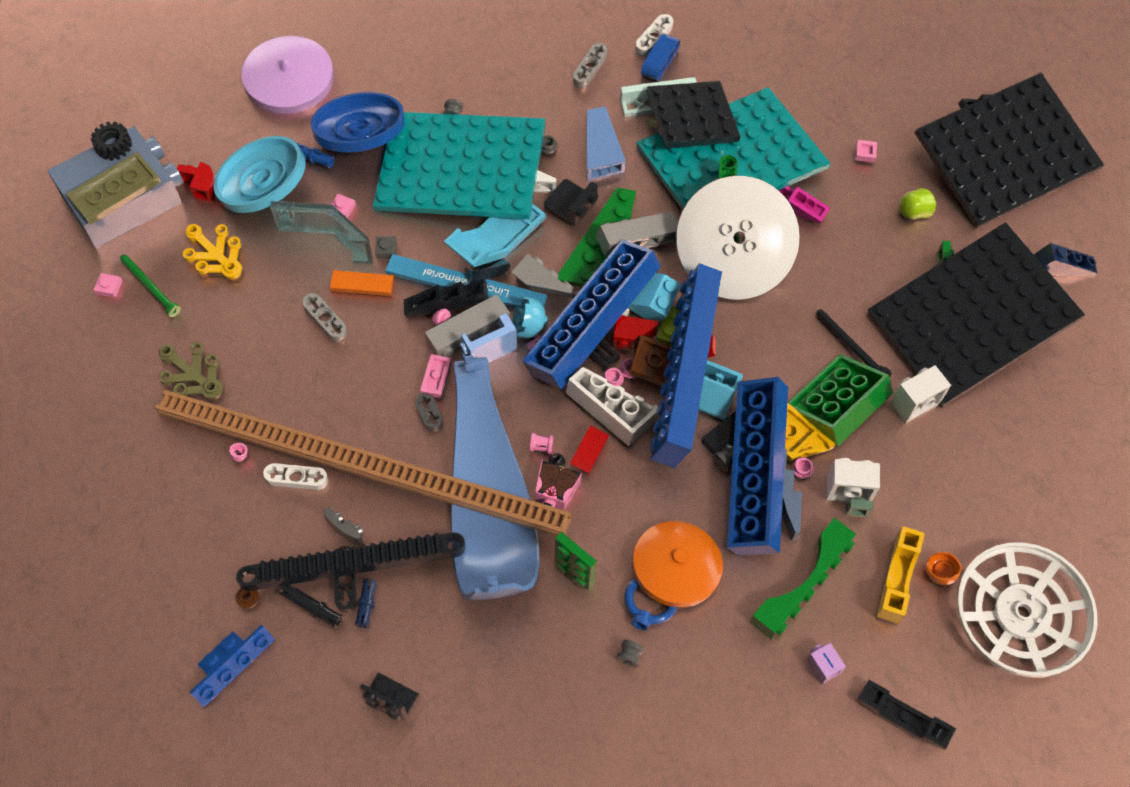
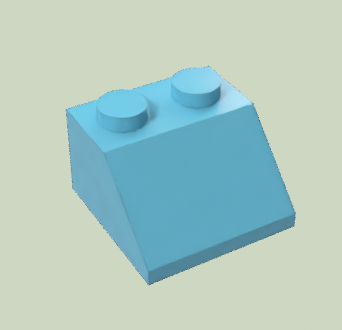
[628,273,682,324]

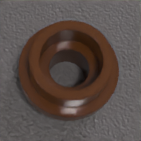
[236,588,259,609]

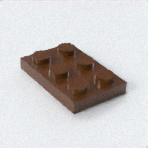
[629,335,671,386]

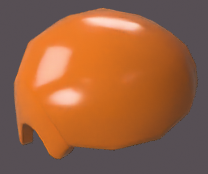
[926,552,962,586]

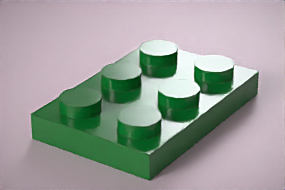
[555,532,597,590]

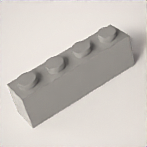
[596,212,678,257]
[425,294,510,357]

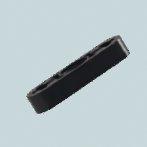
[334,546,357,613]

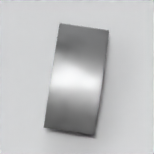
[323,507,364,547]

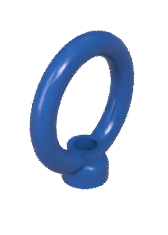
[624,578,678,631]

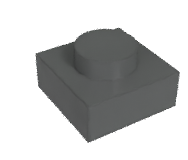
[375,236,397,258]

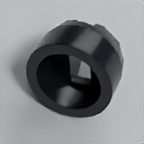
[548,453,565,467]

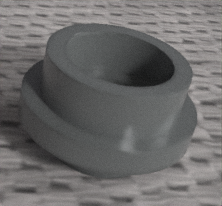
[541,135,557,154]

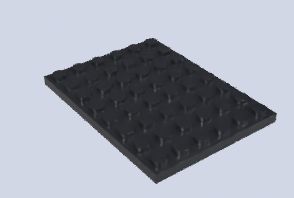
[914,73,1104,229]
[868,222,1085,408]

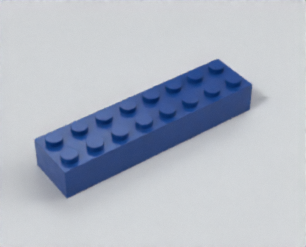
[522,239,661,390]
[727,377,788,556]

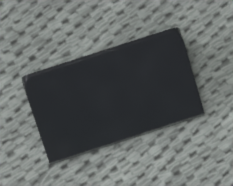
[464,259,510,282]

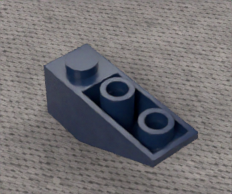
[1034,243,1098,276]

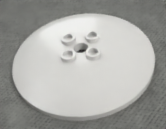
[676,176,799,299]

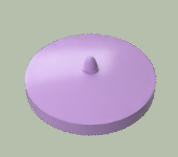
[241,36,334,114]

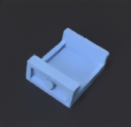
[459,313,517,363]

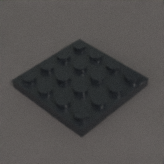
[646,81,741,148]

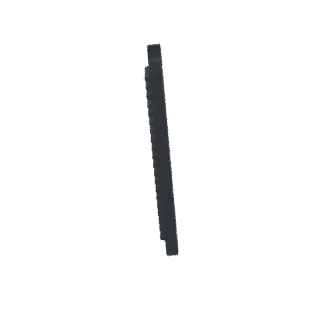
[236,532,466,591]

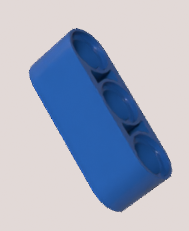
[640,33,680,81]

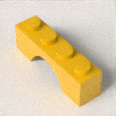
[876,526,925,624]

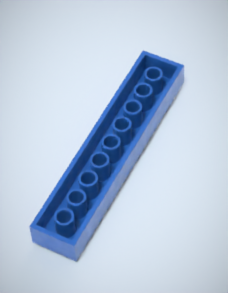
[649,263,722,468]

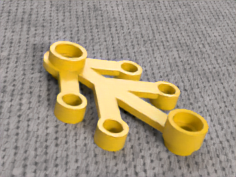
[183,224,242,279]

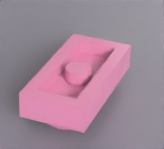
[420,354,452,398]

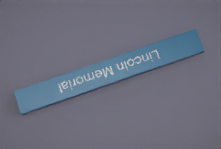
[385,254,547,308]

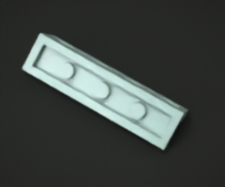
[620,77,696,117]

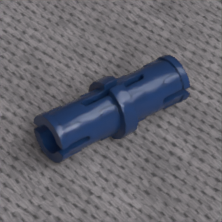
[355,579,377,628]

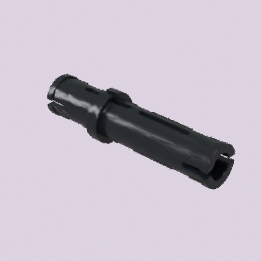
[279,584,344,629]

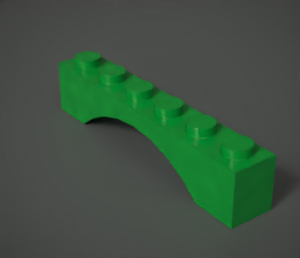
[750,518,856,640]

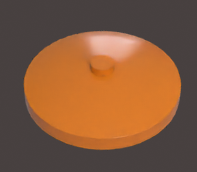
[632,521,723,607]

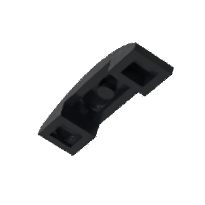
[858,680,956,750]

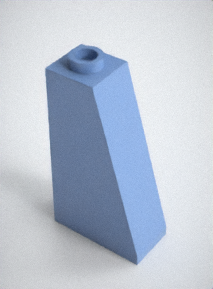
[586,106,626,181]

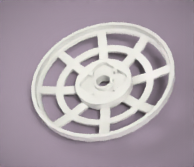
[956,543,1097,678]

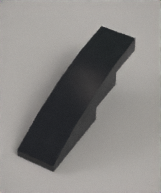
[404,278,488,317]

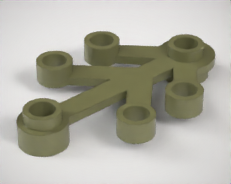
[158,342,223,399]

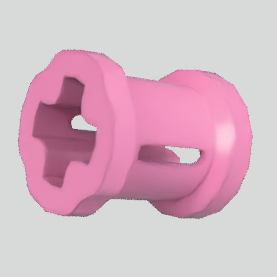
[530,433,554,455]

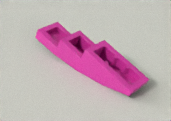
[778,186,830,224]

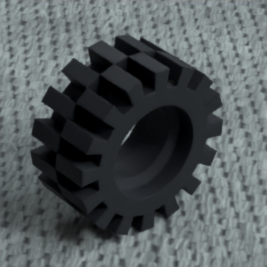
[91,122,132,161]

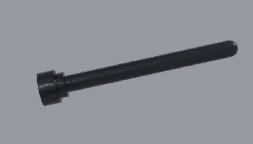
[816,309,892,376]

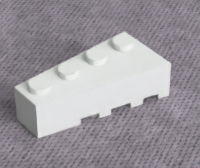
[566,367,659,446]

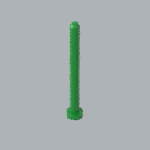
[120,254,181,317]

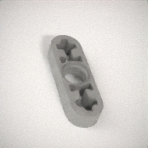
[573,43,607,88]
[302,293,347,342]

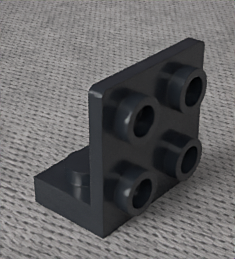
[359,672,420,721]

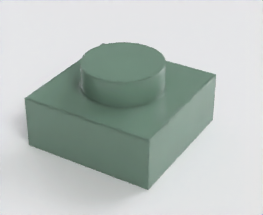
[846,497,873,517]

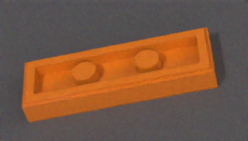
[330,270,394,296]

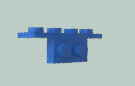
[190,624,275,707]

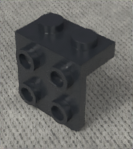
[544,179,599,226]

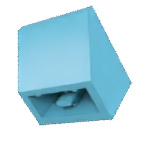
[699,360,743,420]

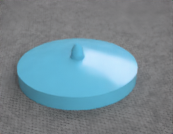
[214,136,306,213]

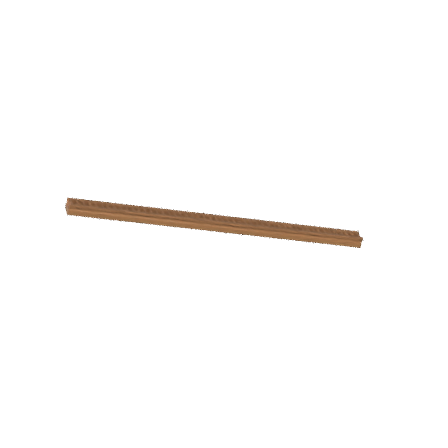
[155,390,572,536]

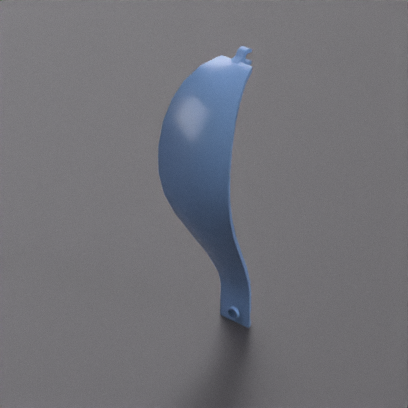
[451,355,539,600]

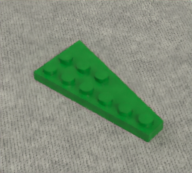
[557,187,636,288]

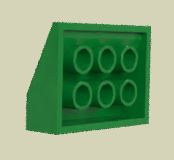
[788,354,893,446]

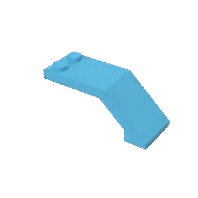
[444,204,546,267]

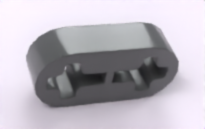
[415,393,443,432]

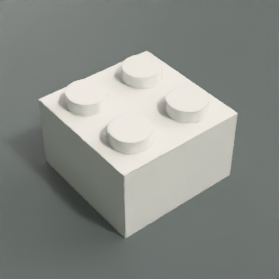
[891,365,951,423]
[826,458,880,503]

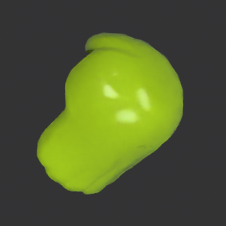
[899,188,936,220]

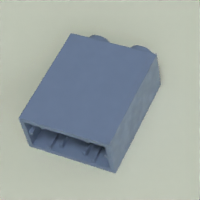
[47,126,184,248]

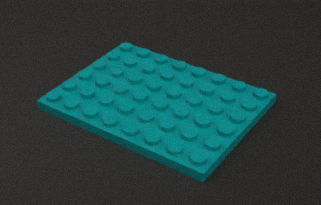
[637,87,831,210]
[373,112,546,219]

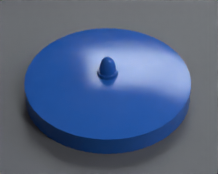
[311,92,405,152]

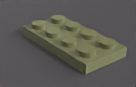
[67,152,161,225]

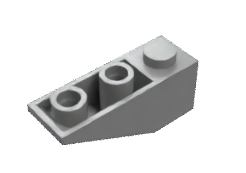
[512,253,576,298]

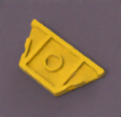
[785,402,835,462]

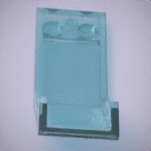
[271,201,373,264]

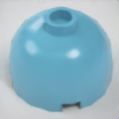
[512,296,548,339]

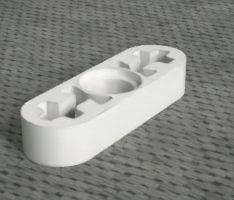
[636,14,673,56]
[263,463,329,490]

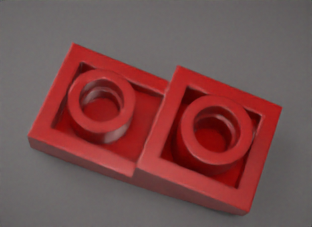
[570,425,609,473]

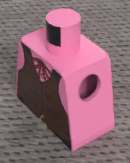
[535,460,582,510]

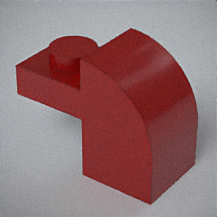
[177,162,216,202]

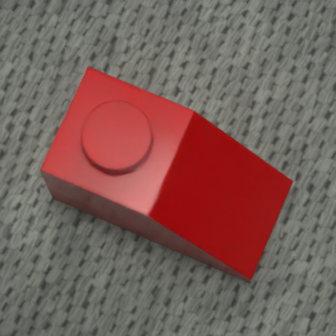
[613,316,659,350]

